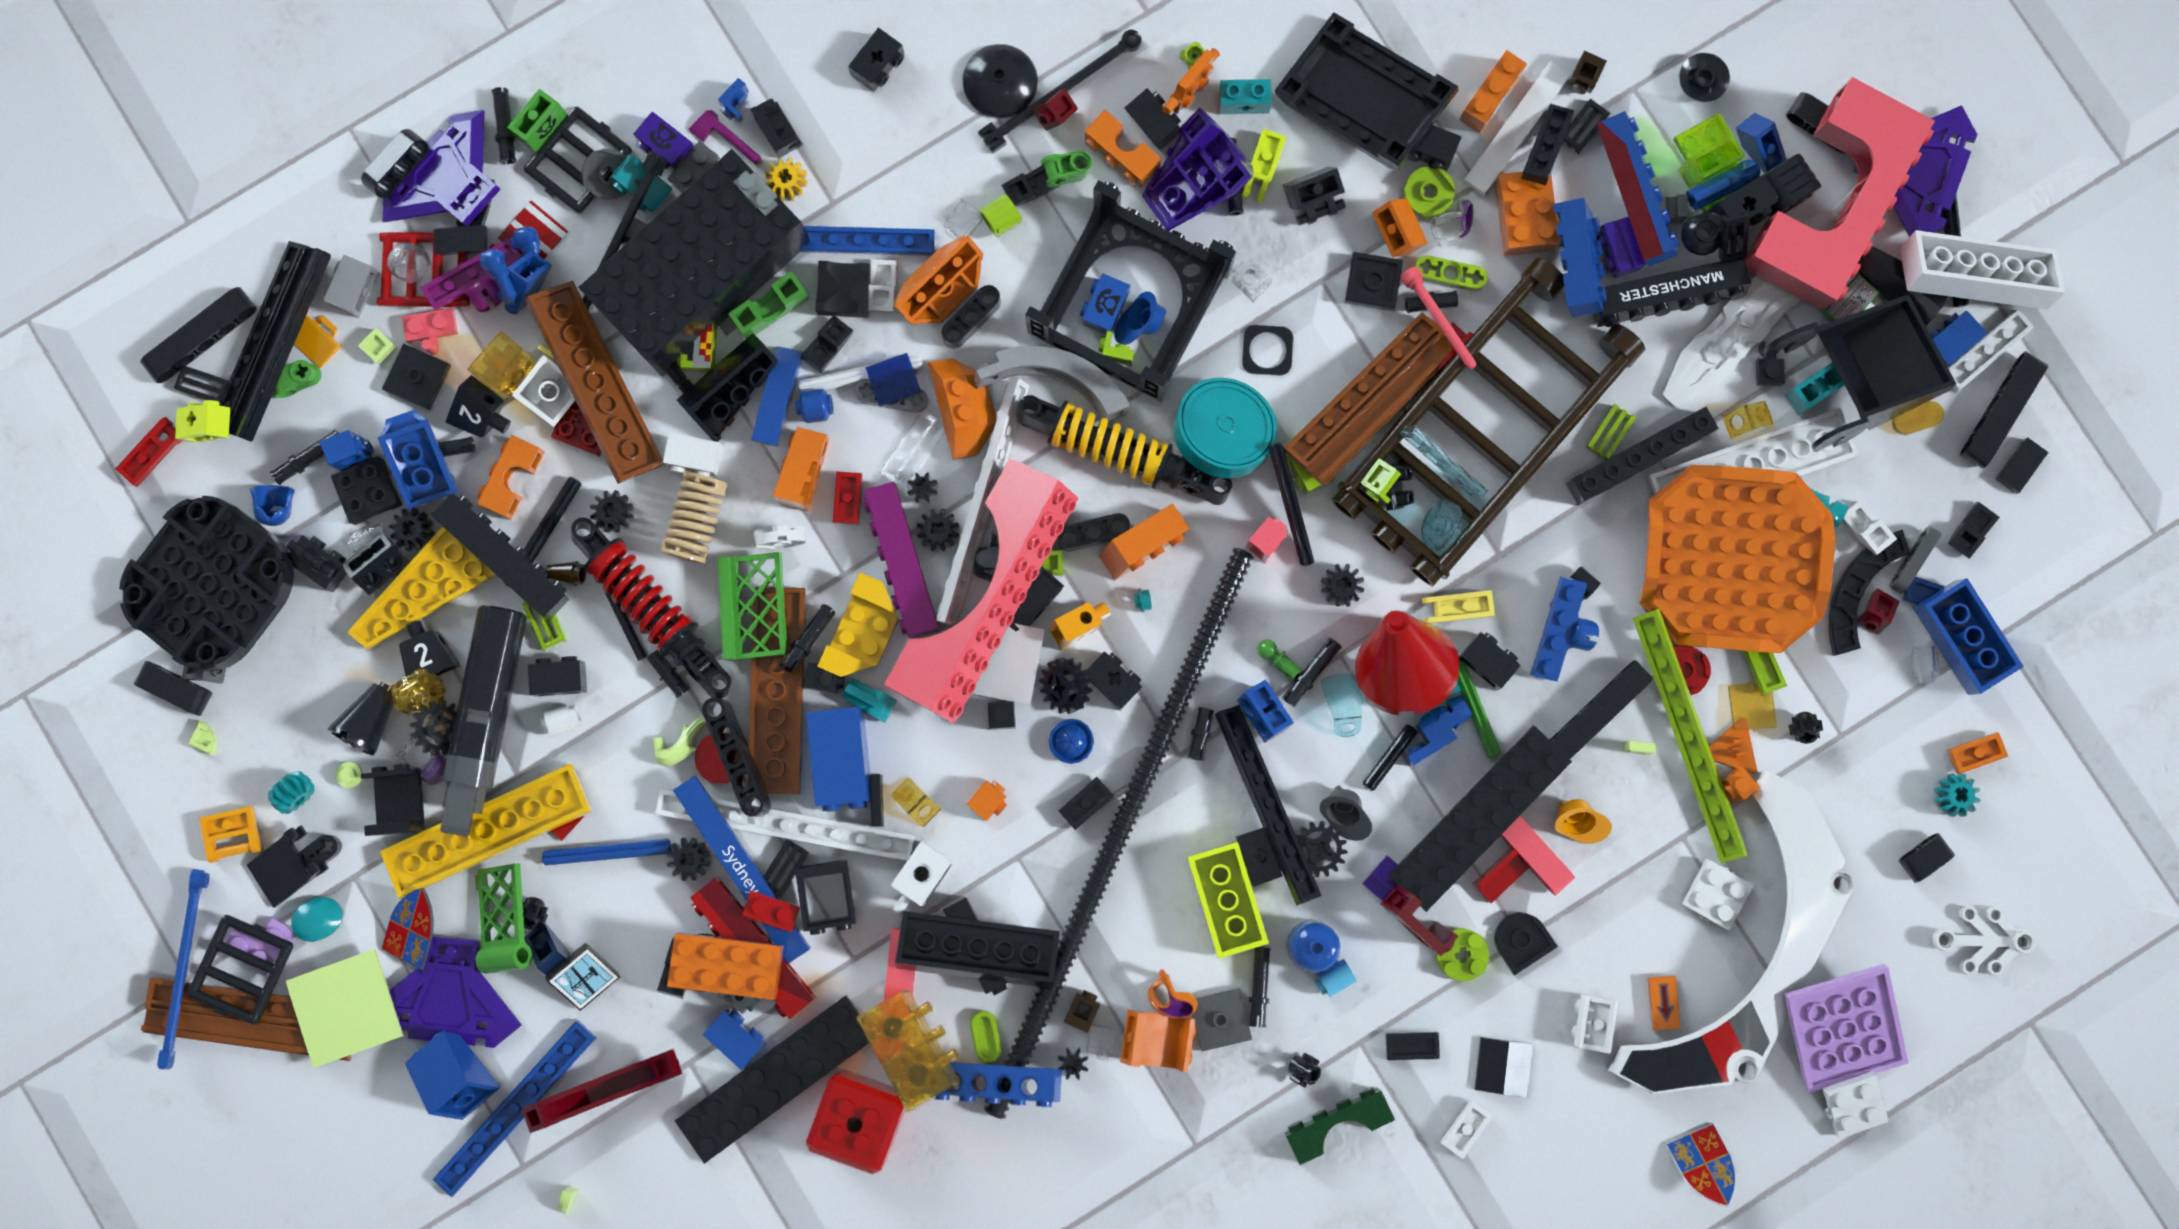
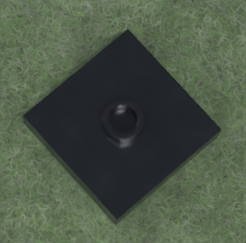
[1344,252,1403,311]
[382,343,451,411]

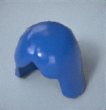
[250,485,295,526]

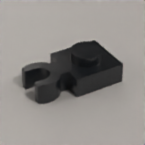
[1756,341,1785,386]

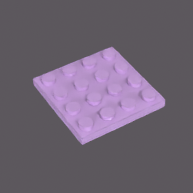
[1784,964,1908,1093]

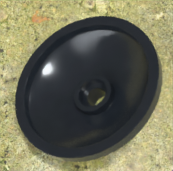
[963,44,1038,118]

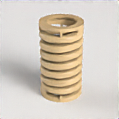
[660,471,728,565]

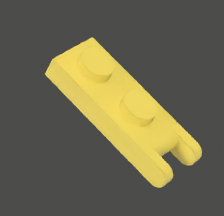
[1422,590,1495,624]

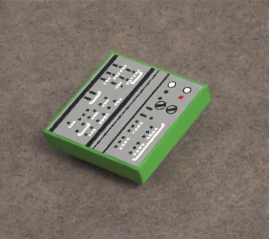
[1817,273,1880,321]

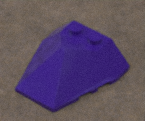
[1142,107,1253,231]

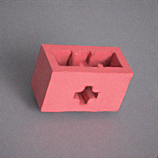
[1246,516,1288,563]

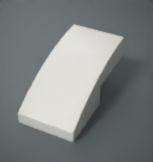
[868,259,897,311]
[1842,500,1897,555]

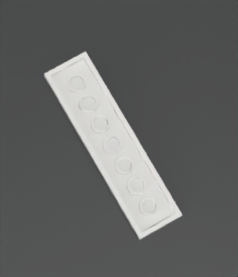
[1647,407,1859,495]

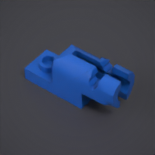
[1405,695,1472,766]

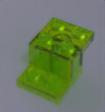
[1673,112,1745,213]

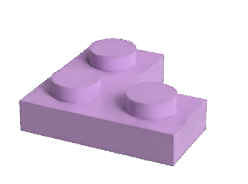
[226,917,295,976]

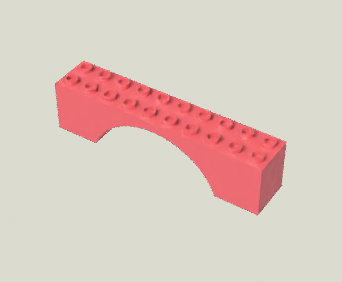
[884,458,1079,723]

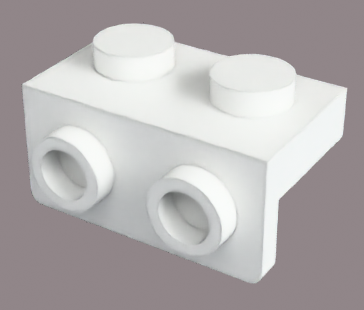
[1571,995,1618,1053]

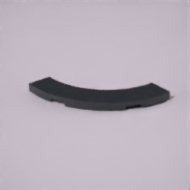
[1829,529,1911,656]

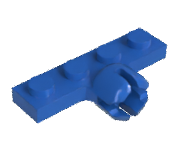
[1530,576,1599,682]

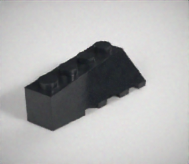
[676,333,778,442]

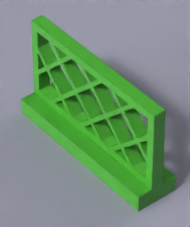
[717,552,788,662]

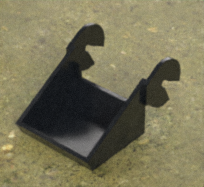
[1763,294,1956,452]

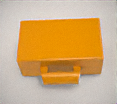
[294,314,341,368]

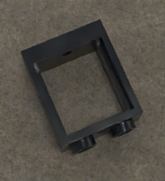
[795,859,856,935]

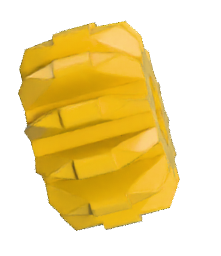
[765,157,808,202]

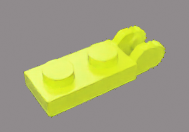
[1242,129,1287,203]

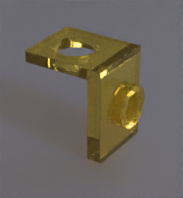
[1722,401,1774,438]
[891,777,941,827]

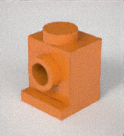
[1721,767,1760,804]

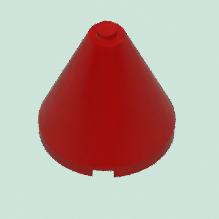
[1354,610,1459,715]

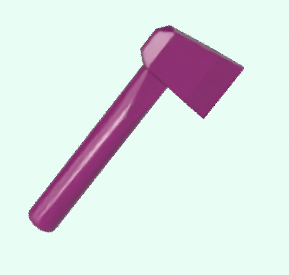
[688,110,762,165]

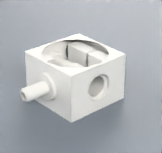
[891,842,954,915]

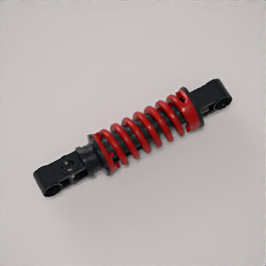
[571,517,731,699]

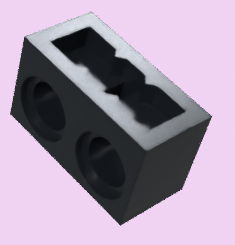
[342,532,410,595]

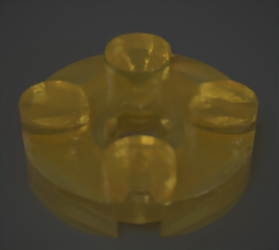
[391,669,446,715]

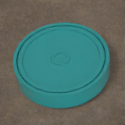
[1173,378,1277,478]

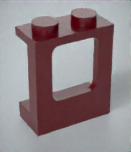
[1380,885,1459,956]

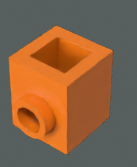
[966,780,1007,821]

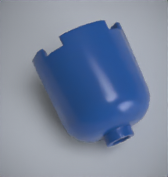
[1286,920,1341,973]

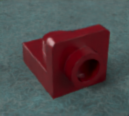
[1033,88,1078,130]
[1857,588,1900,635]

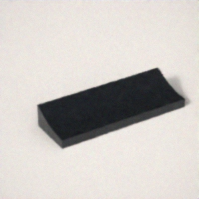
[895,911,1060,989]

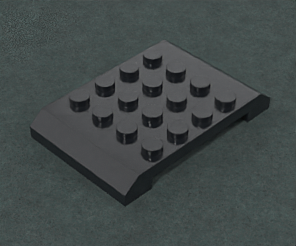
[1275,12,1459,170]

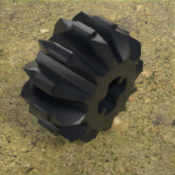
[590,490,634,533]
[389,508,435,552]
[916,509,960,552]
[1321,564,1364,607]
[667,837,711,881]

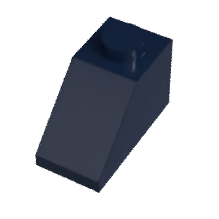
[525,923,574,979]

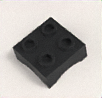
[815,261,871,318]
[331,456,403,525]

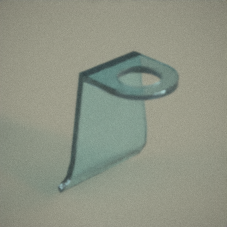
[1321,673,1362,737]

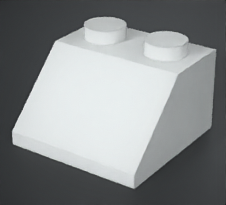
[512,353,575,427]

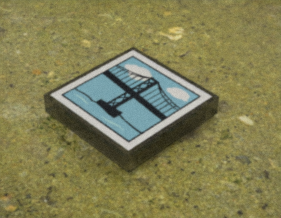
[545,943,620,1011]

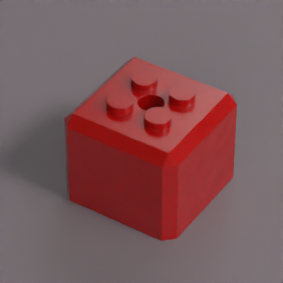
[806,1069,909,1174]

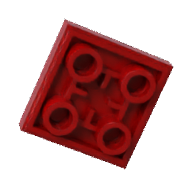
[551,400,601,457]

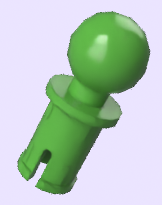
[1257,639,1302,681]

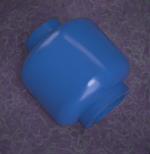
[795,389,834,423]

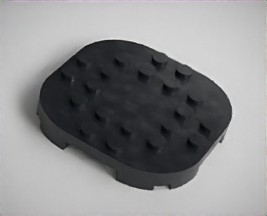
[119,496,294,671]

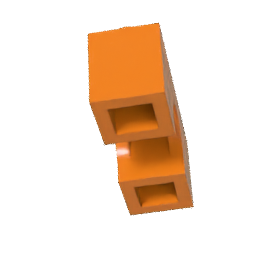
[1459,50,1527,133]
[1084,109,1161,188]
[477,435,545,520]

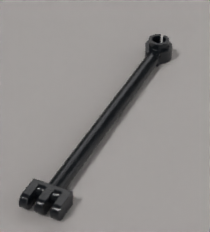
[978,29,1141,153]
[582,153,667,312]

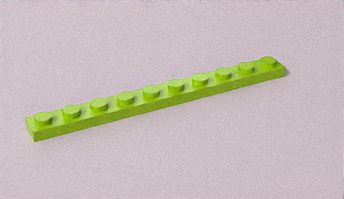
[1632,609,1748,863]

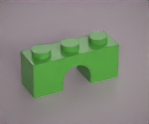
[728,271,810,339]

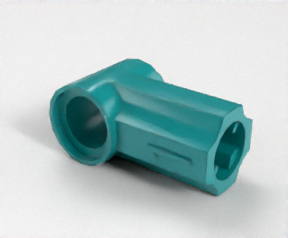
[842,678,898,723]

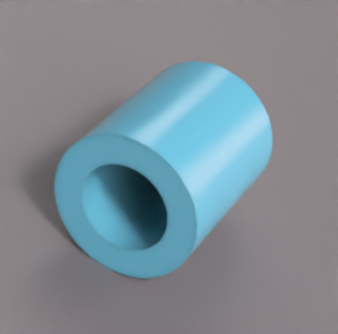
[1315,959,1357,997]

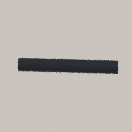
[604,592,647,661]

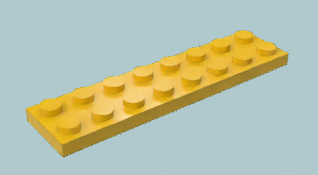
[380,764,592,899]

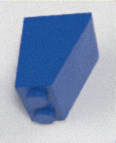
[405,1031,500,1120]

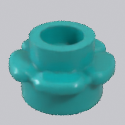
[1134,588,1152,613]

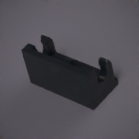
[750,98,803,158]

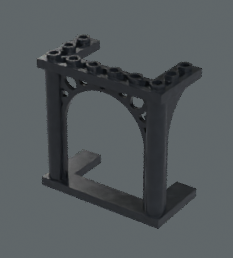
[1025,180,1236,402]

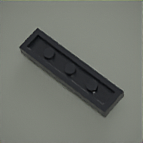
[1521,104,1575,186]

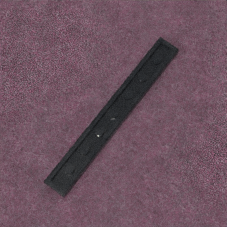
[1215,705,1322,906]

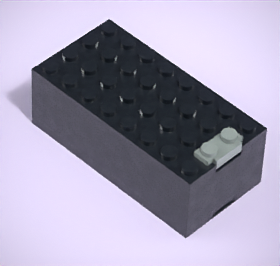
[578,149,810,377]

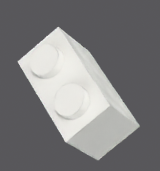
[663,433,723,477]

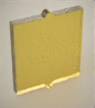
[1728,681,1777,732]

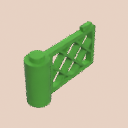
[475,863,532,974]

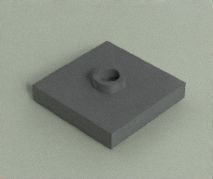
[1193,988,1252,1052]

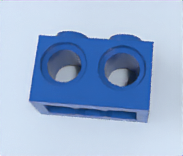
[320,430,374,471]
[1237,679,1294,743]

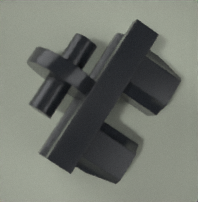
[1380,462,1414,511]

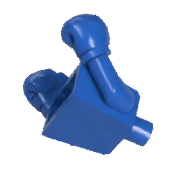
[480,226,552,314]

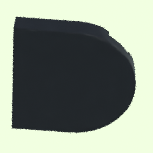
[1494,913,1558,975]

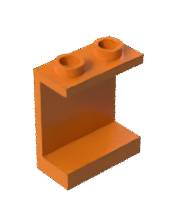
[1120,1010,1196,1072]

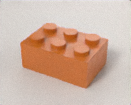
[1495,172,1560,256]

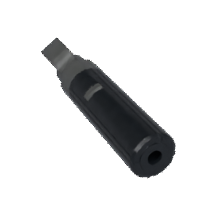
[440,605,527,837]

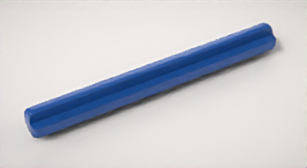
[542,839,671,865]

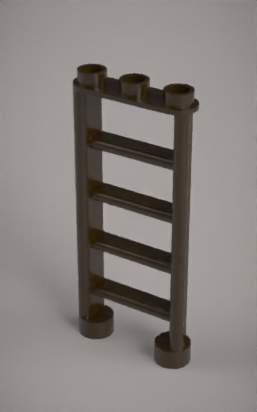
[1331,258,1646,587]

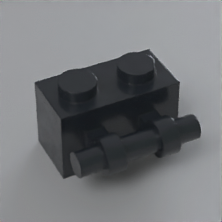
[1282,167,1346,226]
[286,535,347,592]

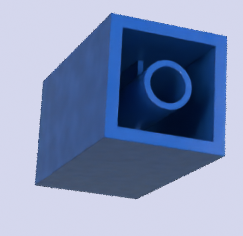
[806,707,871,812]

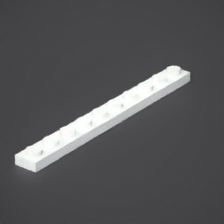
[936,376,1029,627]
[655,788,915,861]

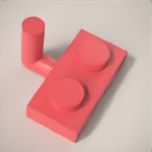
[402,308,458,355]

